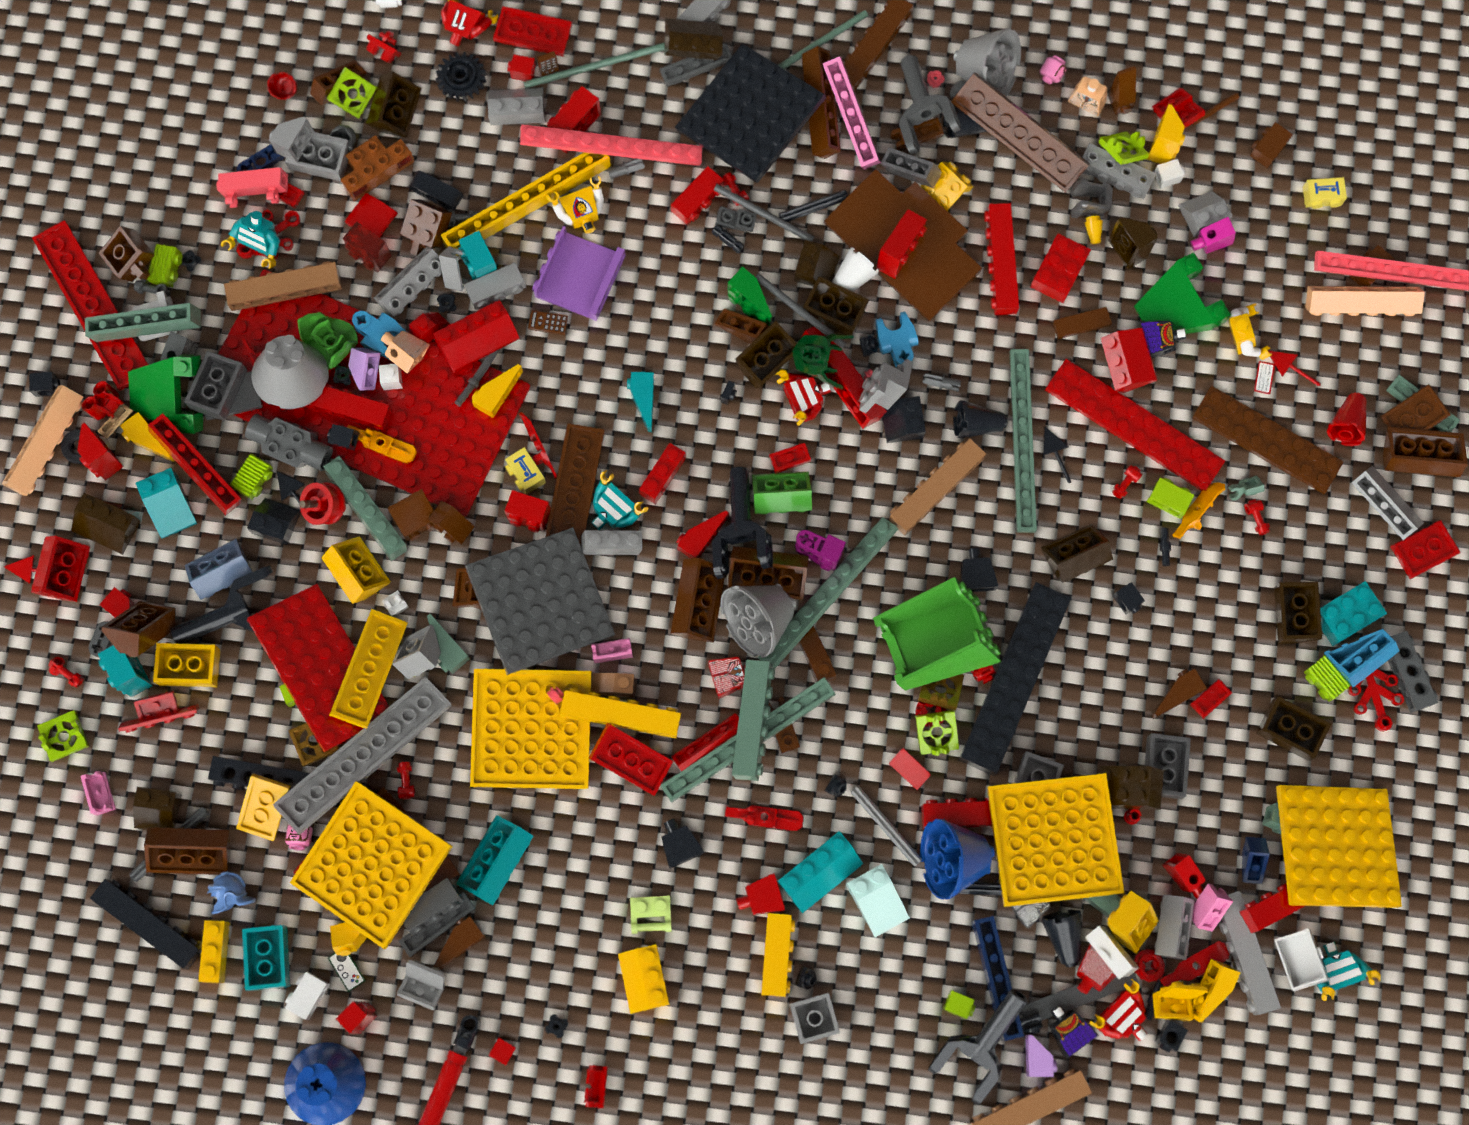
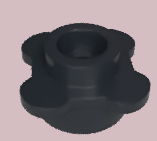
[181,250,202,272]
[437,294,457,313]
[333,366,352,386]
[545,1014,569,1038]

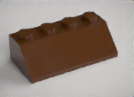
[1383,427,1468,477]
[727,546,809,600]
[670,558,725,643]
[101,601,176,657]
[144,827,230,875]

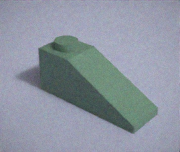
[427,614,470,675]

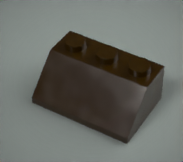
[664,18,723,60]
[366,71,422,138]
[1108,217,1158,269]
[803,276,869,335]
[735,321,797,389]
[71,493,141,555]
[1041,524,1113,583]
[1274,582,1322,644]

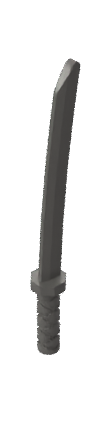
[455,349,500,407]

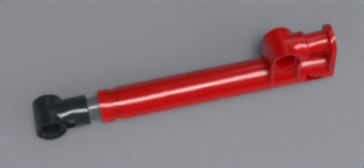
[418,1015,481,1125]

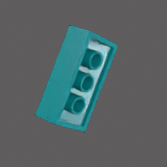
[456,815,533,905]
[777,831,864,914]

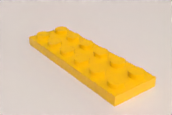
[329,609,408,729]

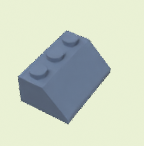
[184,539,252,600]

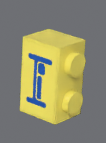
[1302,177,1347,209]
[505,447,546,495]

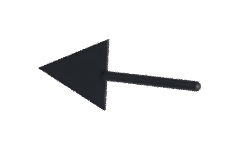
[1043,427,1071,483]
[277,471,305,503]

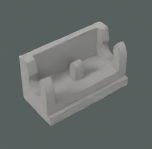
[439,246,468,291]

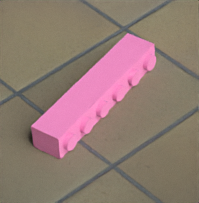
[823,56,881,170]

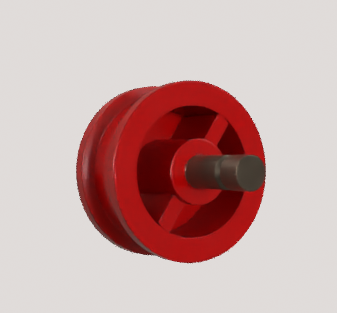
[299,482,346,525]

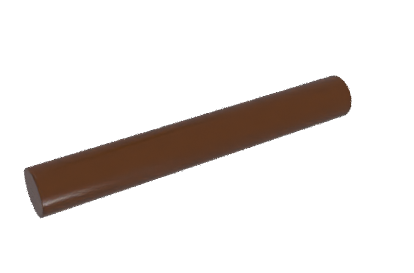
[1192,92,1239,126]

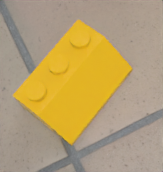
[1147,104,1186,164]
[321,536,391,604]
[618,944,670,1014]

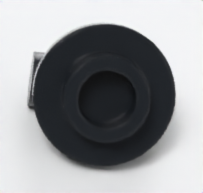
[859,335,879,357]
[824,774,847,797]
[795,966,817,990]
[1020,1012,1043,1035]

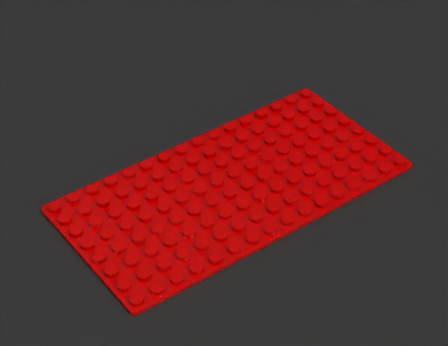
[218,270,530,517]

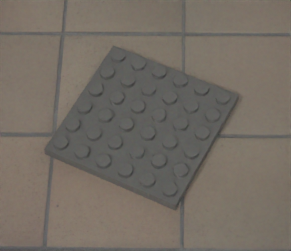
[465,528,615,675]

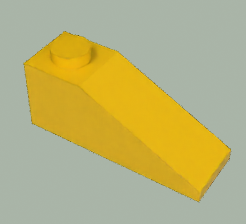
[472,364,523,418]
[120,412,175,462]
[1192,959,1241,1023]

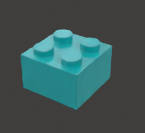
[458,231,497,280]

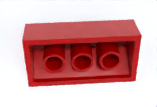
[433,300,520,373]

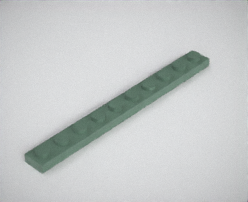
[1009,349,1037,533]
[758,517,898,668]
[660,677,836,802]

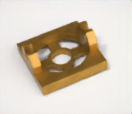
[918,674,964,711]
[288,723,340,767]

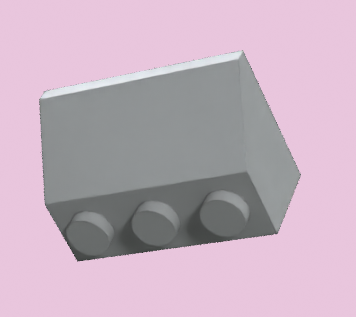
[488,88,545,125]
[285,132,349,181]

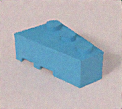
[1324,629,1399,687]

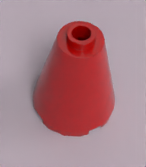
[1327,392,1367,446]

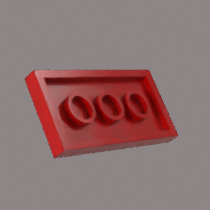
[493,6,573,57]
[588,723,673,796]

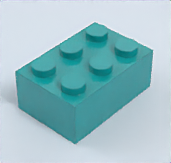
[1320,581,1387,646]
[98,645,153,697]
[242,925,291,991]

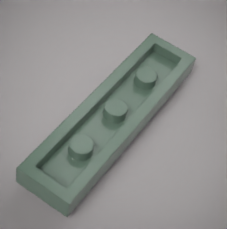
[1386,375,1460,432]

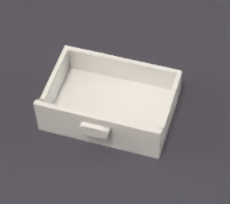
[1085,926,1139,979]
[1274,928,1329,991]

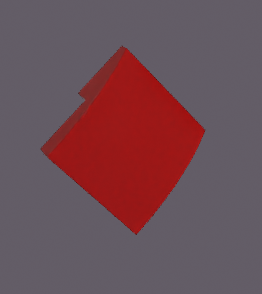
[1152,88,1205,129]
[344,193,398,242]

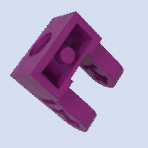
[795,530,846,571]

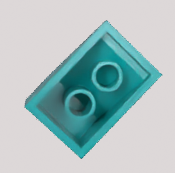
[135,468,197,539]

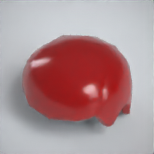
[267,72,297,100]

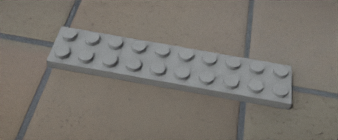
[273,677,452,835]

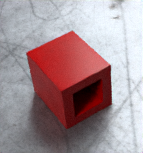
[508,54,536,81]

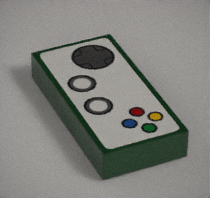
[328,953,366,992]

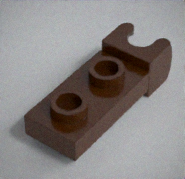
[890,117,944,151]
[768,696,800,754]

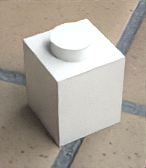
[1154,159,1185,189]
[379,364,402,390]

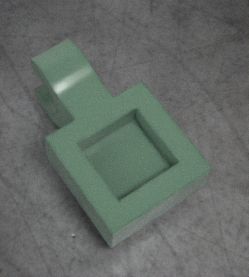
[1228,476,1265,501]

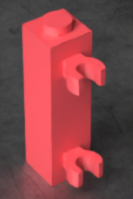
[216,167,288,208]

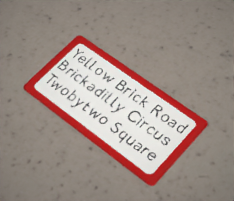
[1254,361,1275,394]

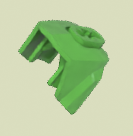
[297,312,358,370]

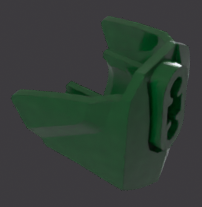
[792,334,854,390]

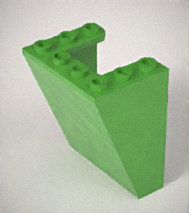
[873,577,1001,691]

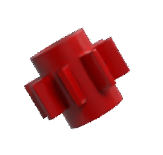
[971,665,995,684]

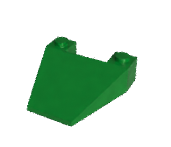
[1134,252,1231,334]
[128,354,203,434]

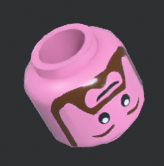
[1040,56,1067,85]
[285,825,313,850]

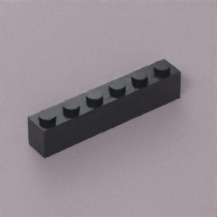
[90,879,202,970]

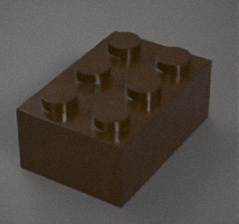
[1256,696,1332,761]
[1099,766,1164,810]

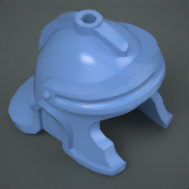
[207,871,256,914]

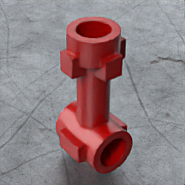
[722,172,749,207]
[1112,465,1143,499]
[1244,499,1270,536]
[49,657,84,688]
[397,762,415,800]

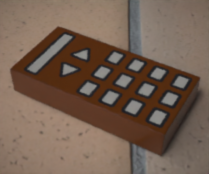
[537,51,559,77]
[528,310,568,335]

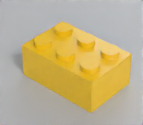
[153,643,221,687]
[1108,891,1159,953]

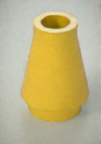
[1084,216,1103,244]

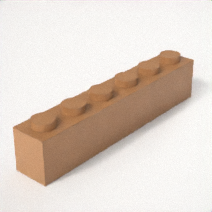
[224,261,342,311]
[889,439,986,536]
[970,1068,1092,1125]

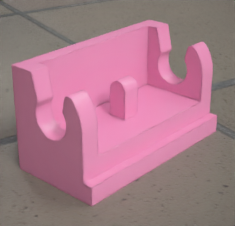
[591,638,633,663]
[81,771,116,816]
[1192,884,1233,932]

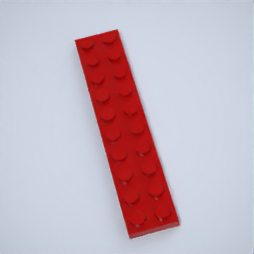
[32,220,149,391]
[1045,359,1225,491]

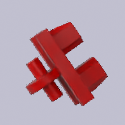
[366,31,401,64]

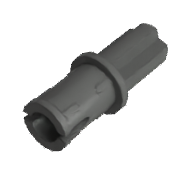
[607,159,645,179]
[923,373,961,392]

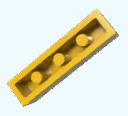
[761,913,795,997]

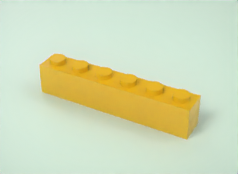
[560,688,681,739]

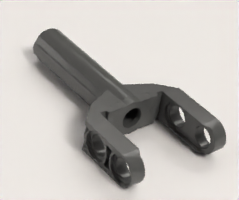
[899,55,962,155]

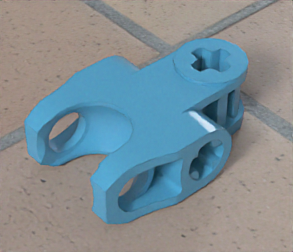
[352,311,408,361]
[875,312,918,367]

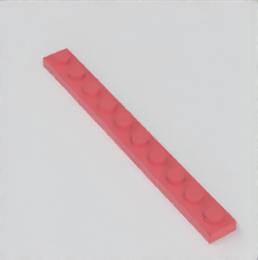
[520,124,702,166]
[1314,251,1469,291]

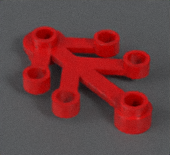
[237,210,301,260]
[1348,669,1404,732]

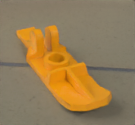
[347,425,417,463]
[1173,482,1226,539]

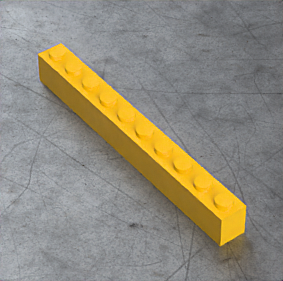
[441,152,611,256]

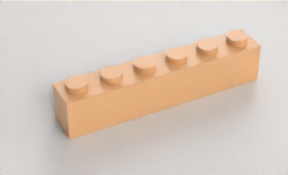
[1305,286,1425,316]
[2,385,83,496]

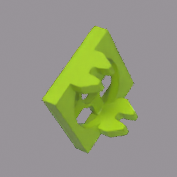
[326,67,377,119]
[1099,131,1149,165]
[37,710,89,762]
[915,710,959,756]

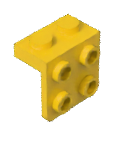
[921,162,974,211]
[1152,982,1208,1021]

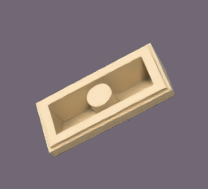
[97,404,133,440]

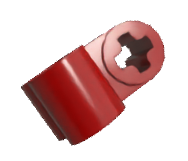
[82,381,124,420]

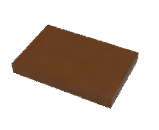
[1380,384,1451,430]

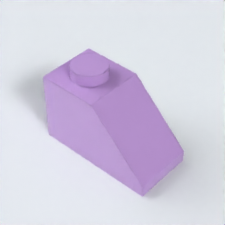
[348,348,381,390]
[1025,1035,1057,1077]

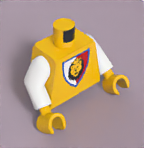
[546,175,604,234]
[1228,303,1272,360]

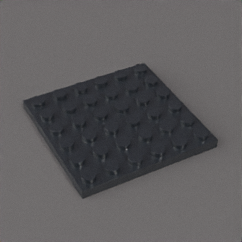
[675,43,826,184]

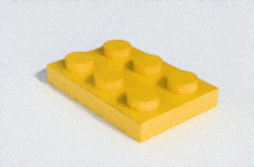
[236,773,291,841]

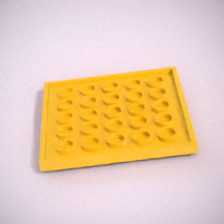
[470,669,592,789]
[987,773,1124,907]
[290,781,453,949]
[1276,785,1402,908]

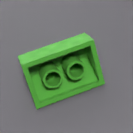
[752,472,812,514]

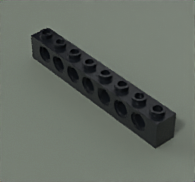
[208,756,370,808]

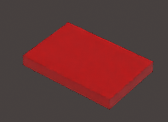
[1390,520,1461,579]

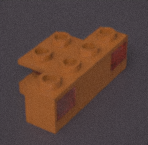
[340,135,415,202]

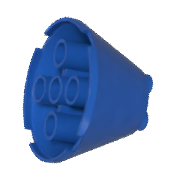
[920,819,995,900]
[284,1042,366,1125]

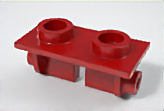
[584,1065,608,1108]

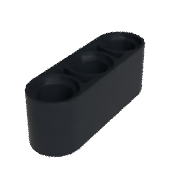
[408,170,464,211]

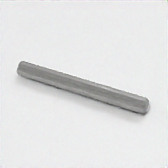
[851,786,922,866]

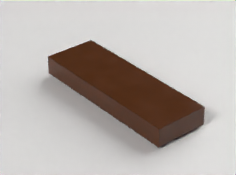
[1052,307,1112,339]

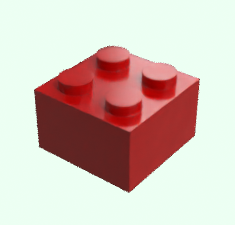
[504,490,551,533]

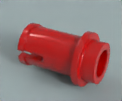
[1124,809,1142,825]

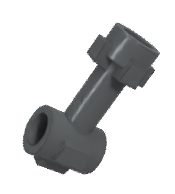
[447,209,478,227]
[134,279,171,296]

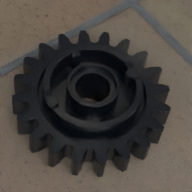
[436,52,486,101]

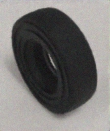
[61,430,82,464]

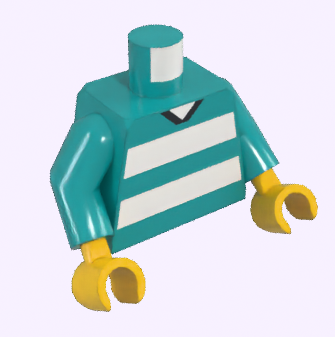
[221,211,280,269]
[592,470,648,530]
[1317,942,1381,1001]

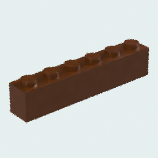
[844,0,914,92]
[802,46,841,159]

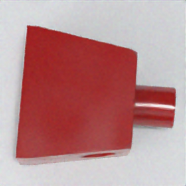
[1162,853,1206,899]
[736,873,785,915]

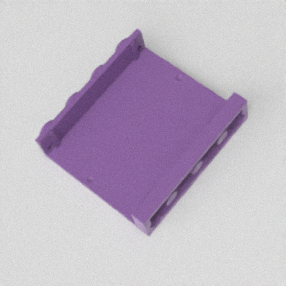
[533,226,625,321]

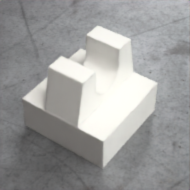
[382,590,409,617]

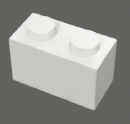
[285,972,330,1020]

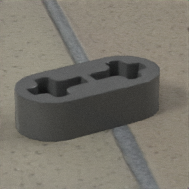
[89,621,112,658]

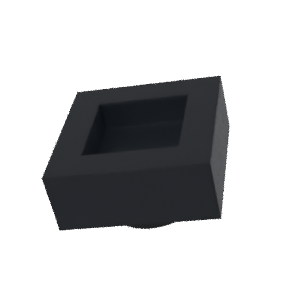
[721,381,737,405]

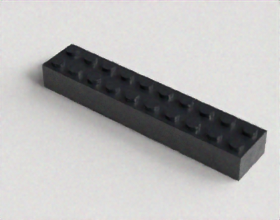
[958,582,1072,776]

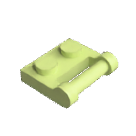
[630,896,672,934]

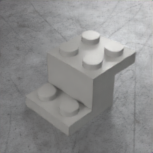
[859,359,913,413]

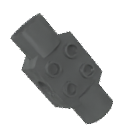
[245,414,333,471]

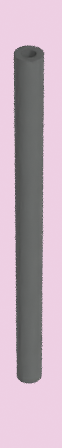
[714,184,814,241]
[755,273,846,348]

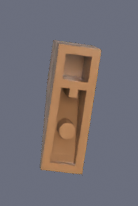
[591,673,635,697]

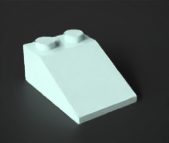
[846,864,909,937]

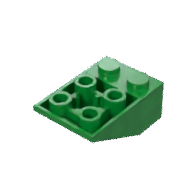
[728,267,772,326]

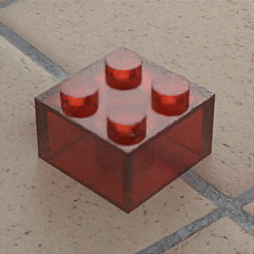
[342,221,392,273]

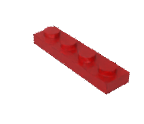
[671,713,739,772]

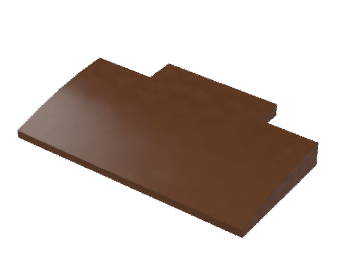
[824,169,982,322]

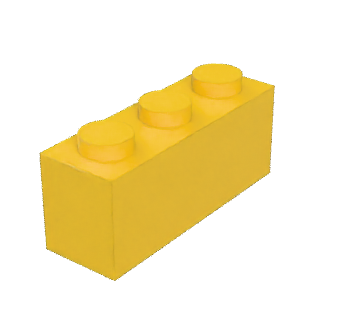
[198,920,230,983]

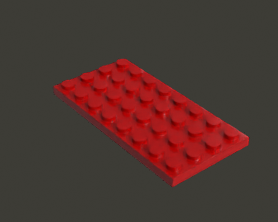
[247,584,389,753]

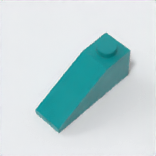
[627,372,654,432]

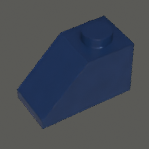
[1242,837,1270,884]

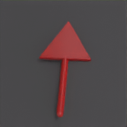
[1268,350,1321,386]
[4,555,37,584]

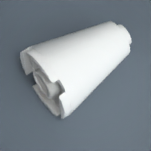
[832,247,879,292]

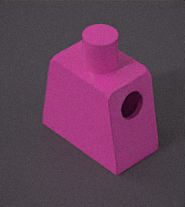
[1190,217,1236,253]

